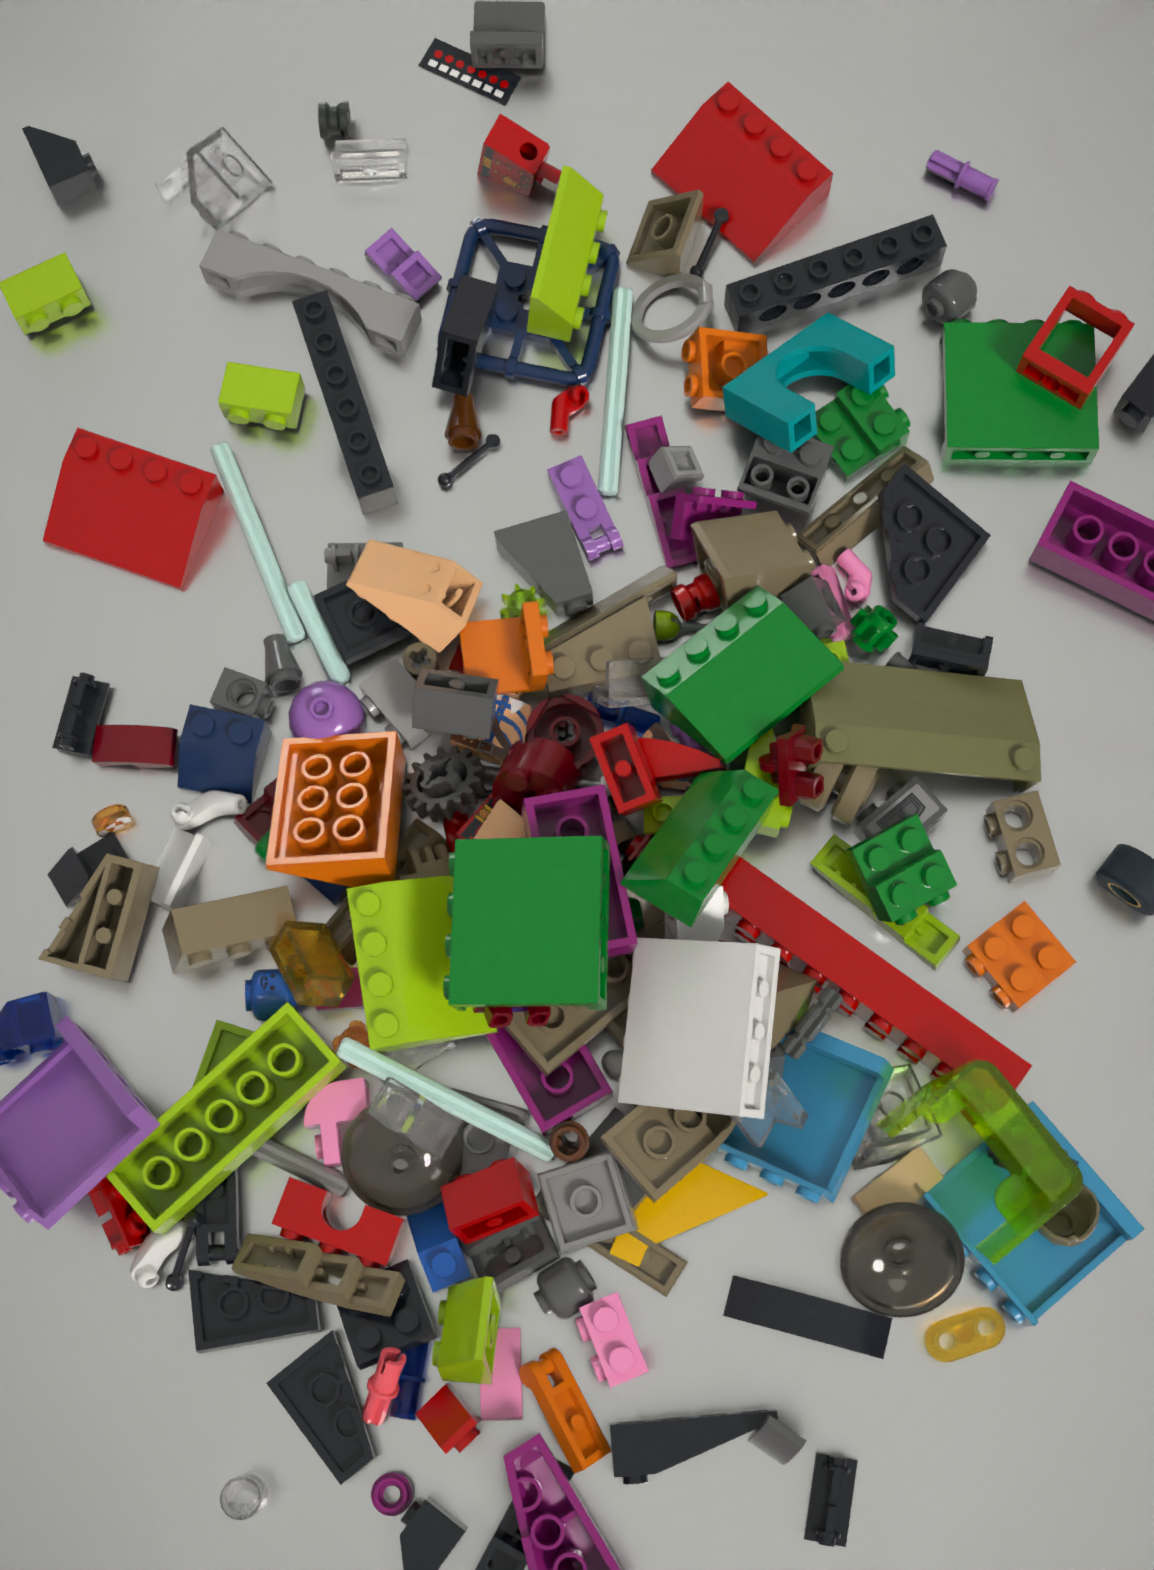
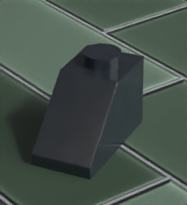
[22,126,98,205]
[1114,354,1154,433]
[400,1496,468,1570]

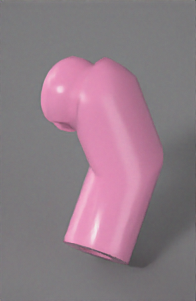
[836,548,873,604]

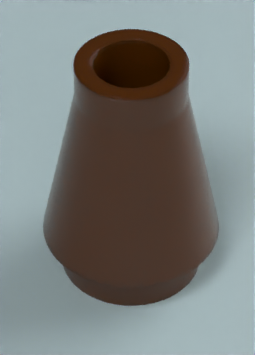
[444,393,482,450]
[549,1121,590,1162]

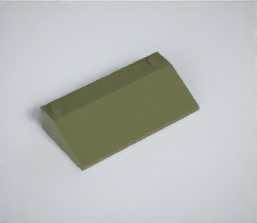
[800,662,1041,793]

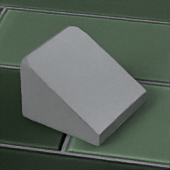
[649,446,704,493]

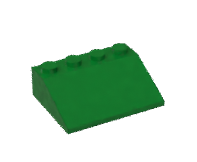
[641,585,844,764]

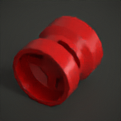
[670,573,720,623]

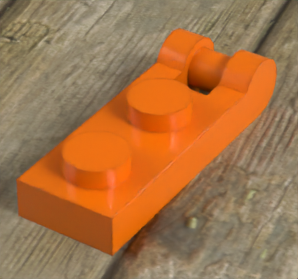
[519,1348,612,1474]

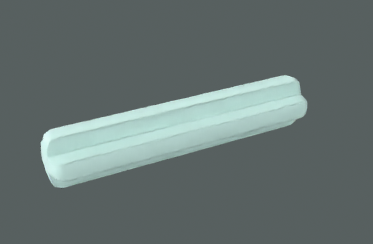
[287,580,351,684]

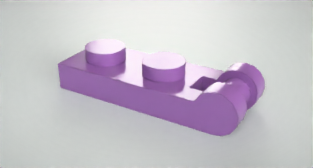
[547,455,624,561]

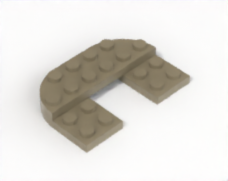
[504,952,739,1203]

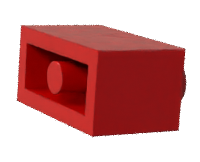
[589,723,663,816]
[440,1157,540,1245]

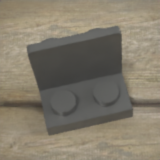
[470,1,545,69]

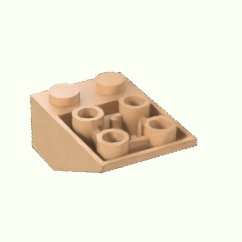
[346,539,483,653]

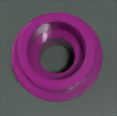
[371,1472,413,1516]

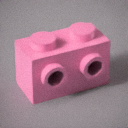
[575,1292,649,1388]

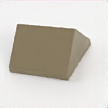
[626,190,704,277]

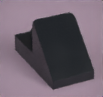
[47,832,131,908]

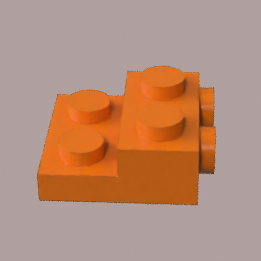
[681,327,768,412]
[962,901,1076,1013]

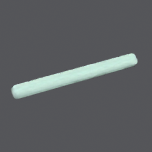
[598,287,633,496]
[210,442,306,643]
[336,1037,554,1162]

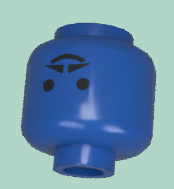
[245,968,303,1021]

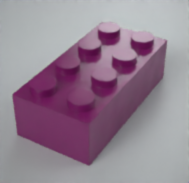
[1029,480,1154,621]
[521,784,638,957]
[485,1028,613,1136]

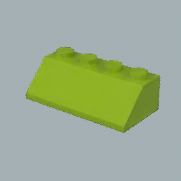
[527,165,608,342]

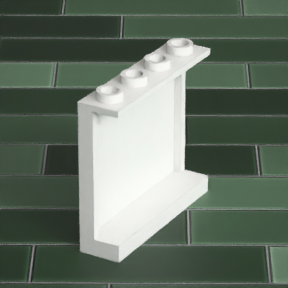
[618,937,781,1119]

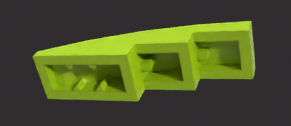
[810,834,960,970]

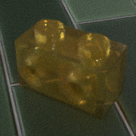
[269,920,355,1007]

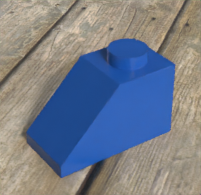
[406,1201,474,1293]

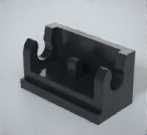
[907,621,993,676]

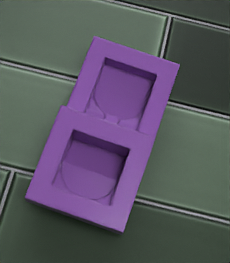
[364,228,442,301]

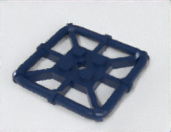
[436,217,620,386]

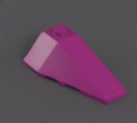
[503,1432,623,1570]

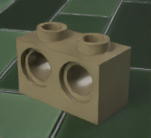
[983,790,1061,884]

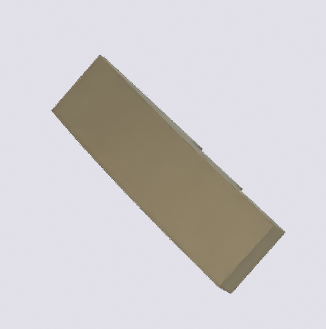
[231,1233,405,1317]

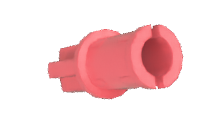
[362,1347,407,1426]

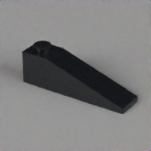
[610,1409,778,1484]

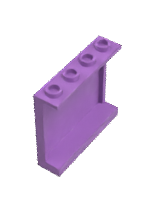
[0,1015,161,1230]

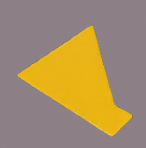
[610,1163,768,1267]

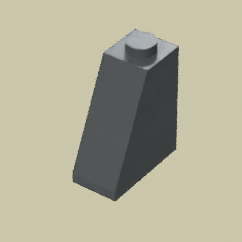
[493,510,593,616]

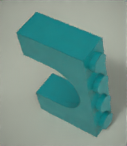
[722,312,895,453]

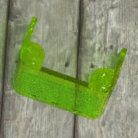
[876,1059,1083,1265]

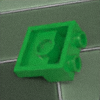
[812,384,911,482]
[846,814,957,925]

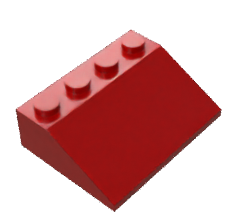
[651,81,833,265]
[43,427,224,591]

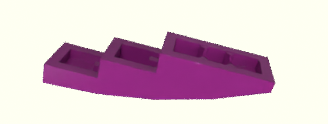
[624,415,697,568]

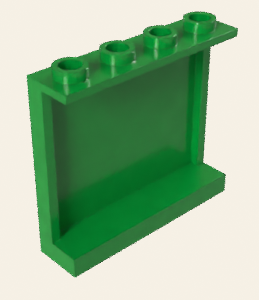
[939,319,1099,463]
[443,836,610,1011]

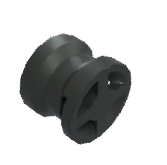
[318,101,351,139]

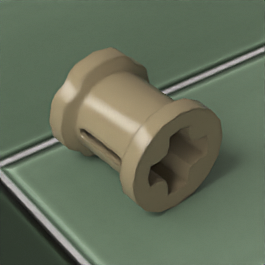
[403,642,440,681]

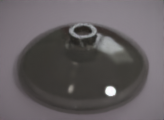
[341,1095,463,1215]
[840,1202,965,1318]

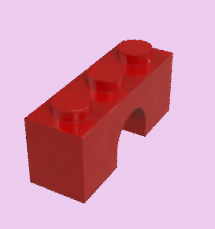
[271,1177,407,1269]

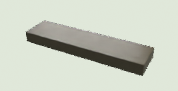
[535,1189,688,1297]

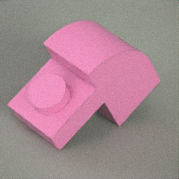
[304,1077,373,1168]

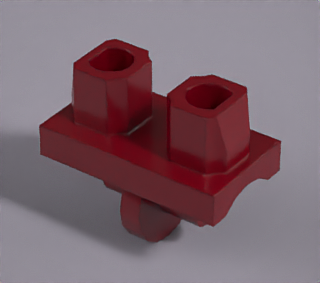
[758,724,824,807]

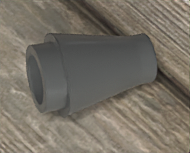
[263,634,303,693]

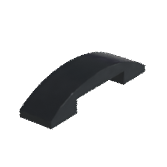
[723,1275,893,1359]

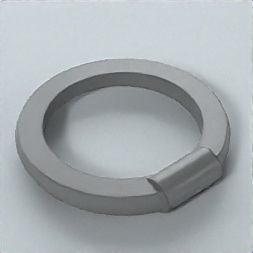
[631,273,714,343]

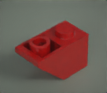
[415,1383,481,1454]

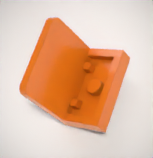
[459,601,554,695]

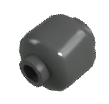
[922,269,977,325]
[533,1257,597,1320]

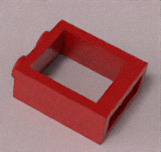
[1016,285,1135,410]

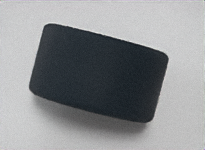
[1096,844,1154,916]

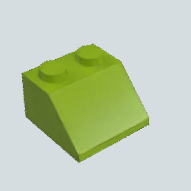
[432,1276,501,1385]

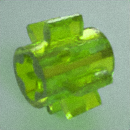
[499,584,546,619]

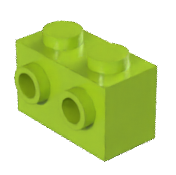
[0,252,91,335]
[218,361,305,430]

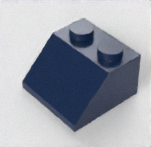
[177,704,272,804]

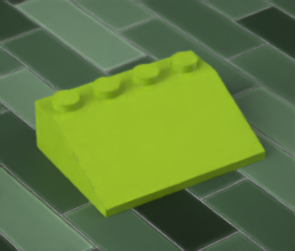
[347,875,498,1053]

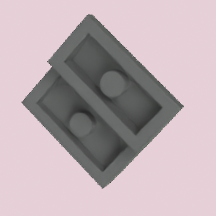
[459,1212,561,1293]

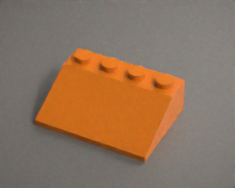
[266,731,406,887]

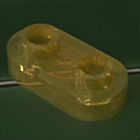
[923,1307,1006,1362]

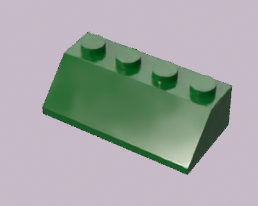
[620,770,779,927]

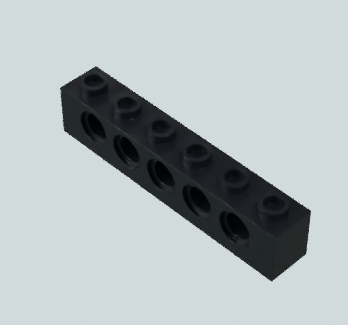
[724,214,947,333]
[292,290,398,515]

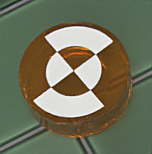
[91,804,133,837]

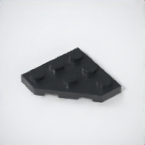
[878,463,991,623]

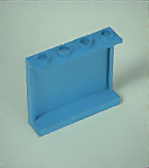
[710,1030,894,1204]
[919,1101,1144,1326]

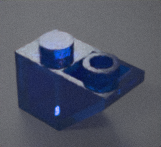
[0,991,65,1066]

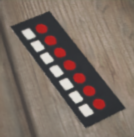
[418,38,522,106]

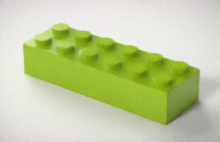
[106,1002,348,1234]

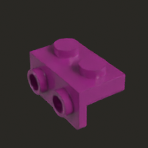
[671,486,757,541]

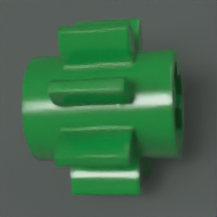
[850,605,898,652]

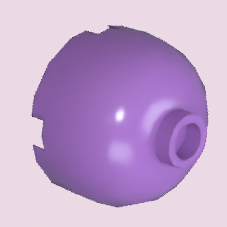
[288,680,366,739]

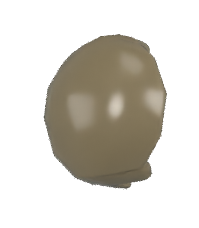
[1032,1180,1100,1247]

